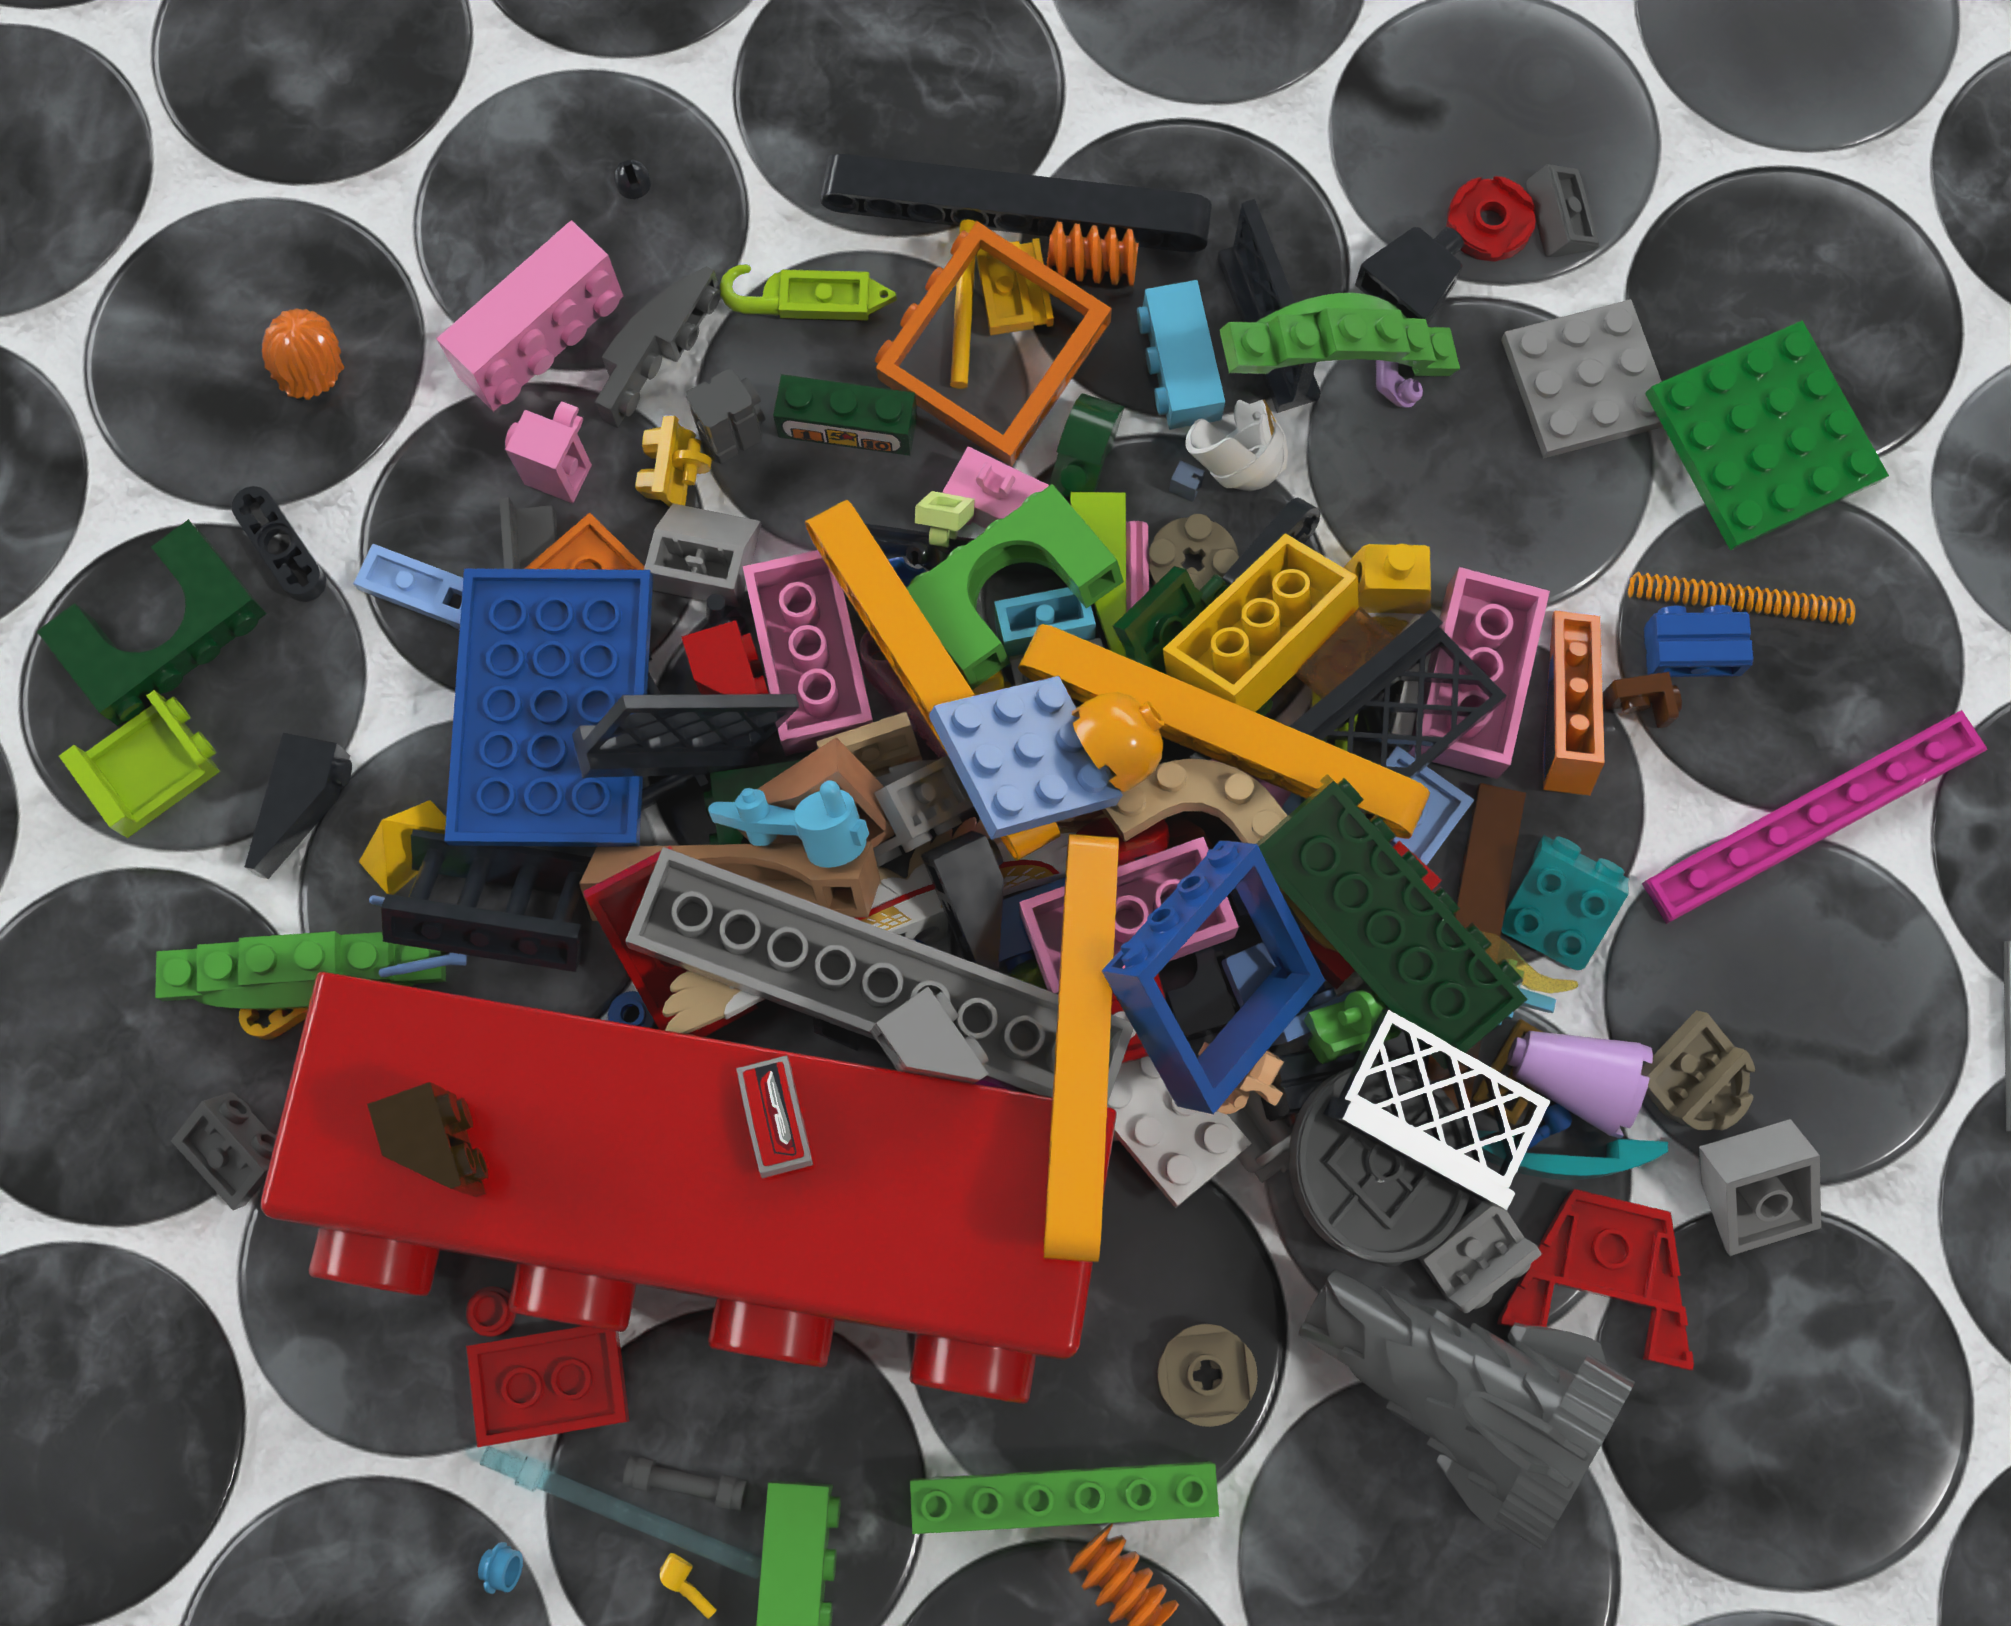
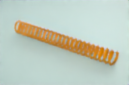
[1628,572,1855,626]

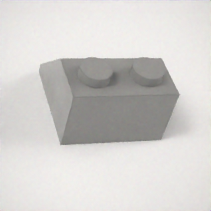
[1699,1119,1821,1256]

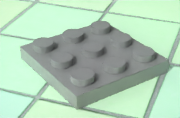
[1501,299,1663,459]

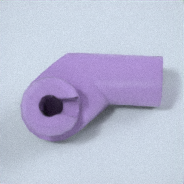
[1376,360,1423,408]

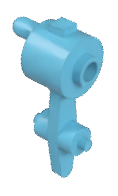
[708,780,869,868]

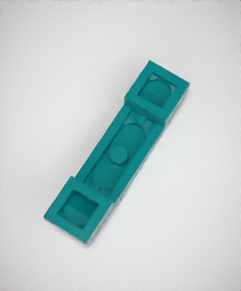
[1477,1130,1668,1180]

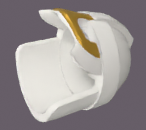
[1185,400,1288,491]

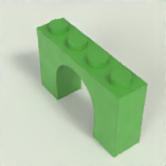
[906,484,1124,690]

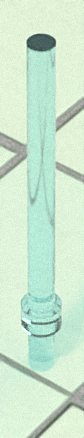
[480,1446,762,1579]

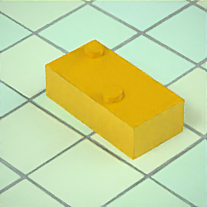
[1163,533,1359,712]

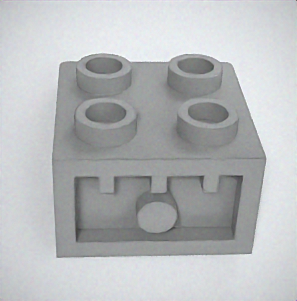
[873,755,974,867]

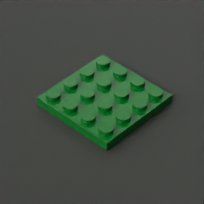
[1645,320,1889,551]

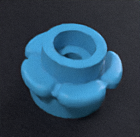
[478,1542,523,1594]

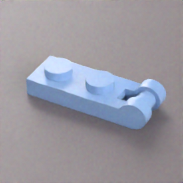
[353,544,463,630]

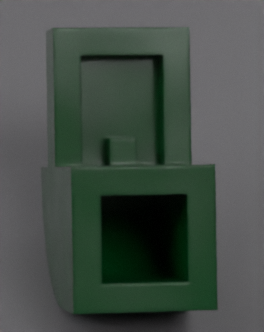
[1049,393,1125,497]

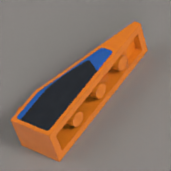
[1543,611,1605,796]

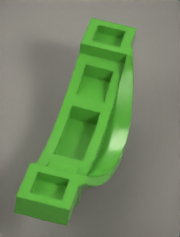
[1220,293,1460,376]
[155,931,446,1010]

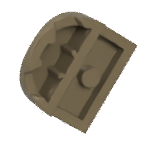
[1641,1010,1755,1130]

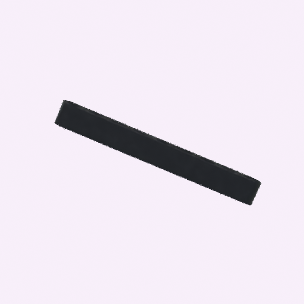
[820,154,1212,252]

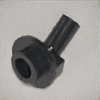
[700,594,746,635]

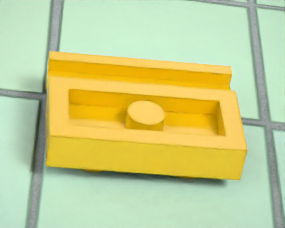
[976,238,1054,335]

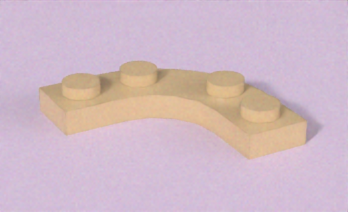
[1101,759,1287,844]

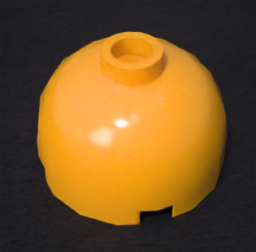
[1071,692,1164,792]

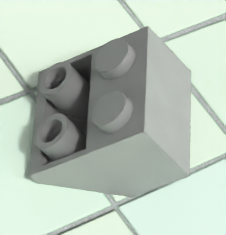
[644,503,762,608]
[870,987,989,1084]

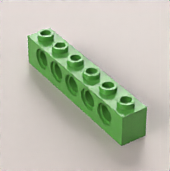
[910,1461,1219,1534]

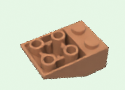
[737,737,895,848]

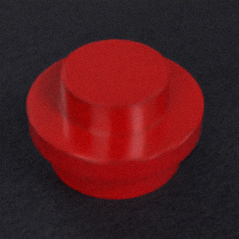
[466,1286,516,1337]

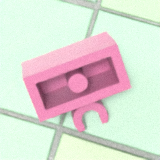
[505,401,592,504]
[943,446,1049,529]

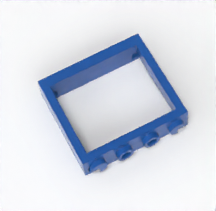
[1102,840,1325,1115]

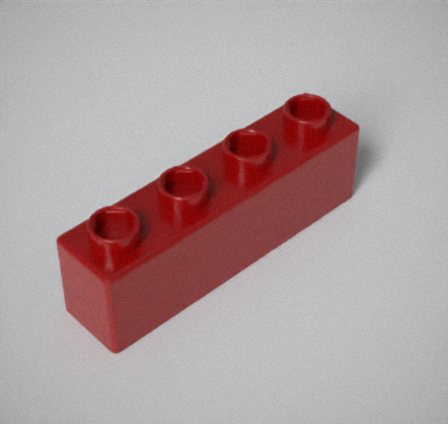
[260,972,1117,1404]

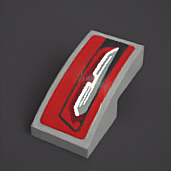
[736,1055,813,1178]

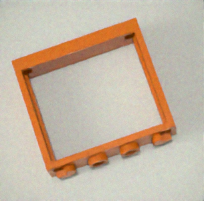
[875,221,1112,467]

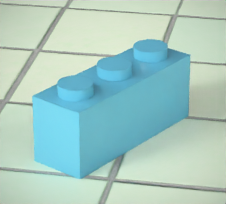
[1137,280,1225,430]

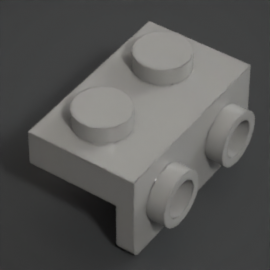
[1417,1202,1541,1313]

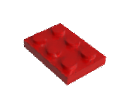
[466,1326,630,1447]

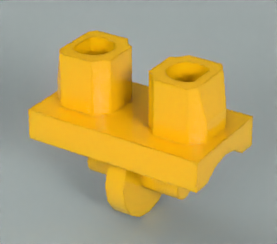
[635,416,712,507]

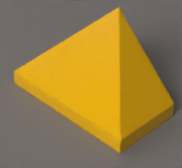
[359,800,446,895]

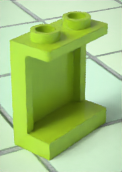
[59,690,220,838]

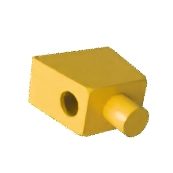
[1343,544,1431,614]

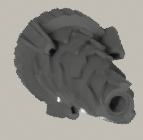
[1298,1269,1635,1550]

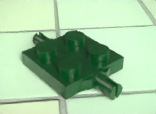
[1113,566,1228,674]

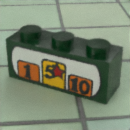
[773,374,917,456]

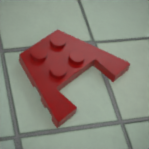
[1497,1189,1694,1371]

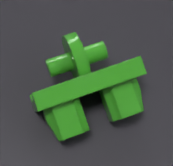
[1303,990,1402,1064]

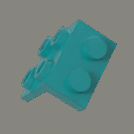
[1501,835,1629,970]

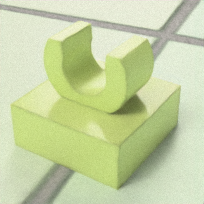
[915,491,975,547]

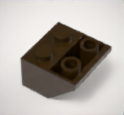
[367,1082,488,1197]

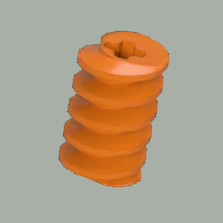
[1047,221,1139,287]
[1068,1523,1179,1626]

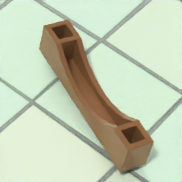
[579,842,881,921]

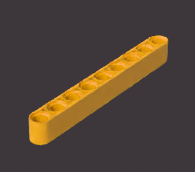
[805,500,1061,861]
[1018,624,1430,839]
[1044,834,1119,1262]

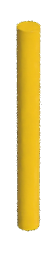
[950,219,976,389]

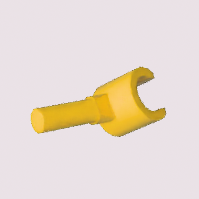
[660,1553,717,1619]

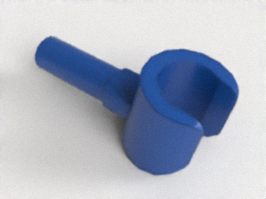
[1526,1104,1572,1152]

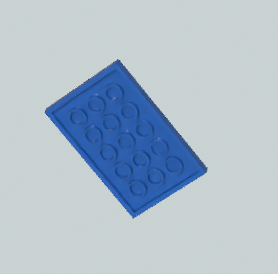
[444,569,653,847]

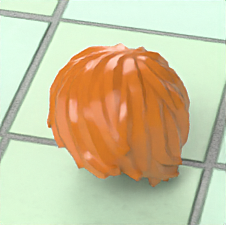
[262,308,345,400]

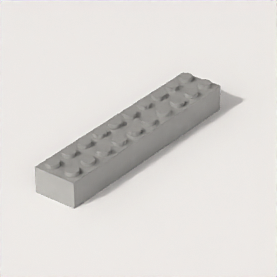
[626,847,1134,1104]

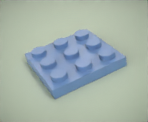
[929,676,1123,840]

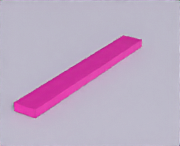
[1642,710,1988,924]

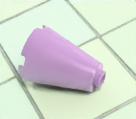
[1507,1031,1653,1139]

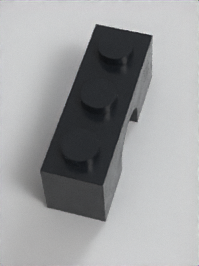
[1165,943,1240,1041]

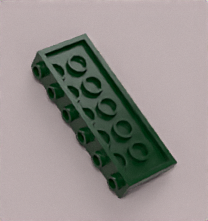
[1256,774,1528,1070]

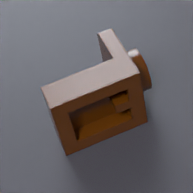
[1602,672,1682,728]

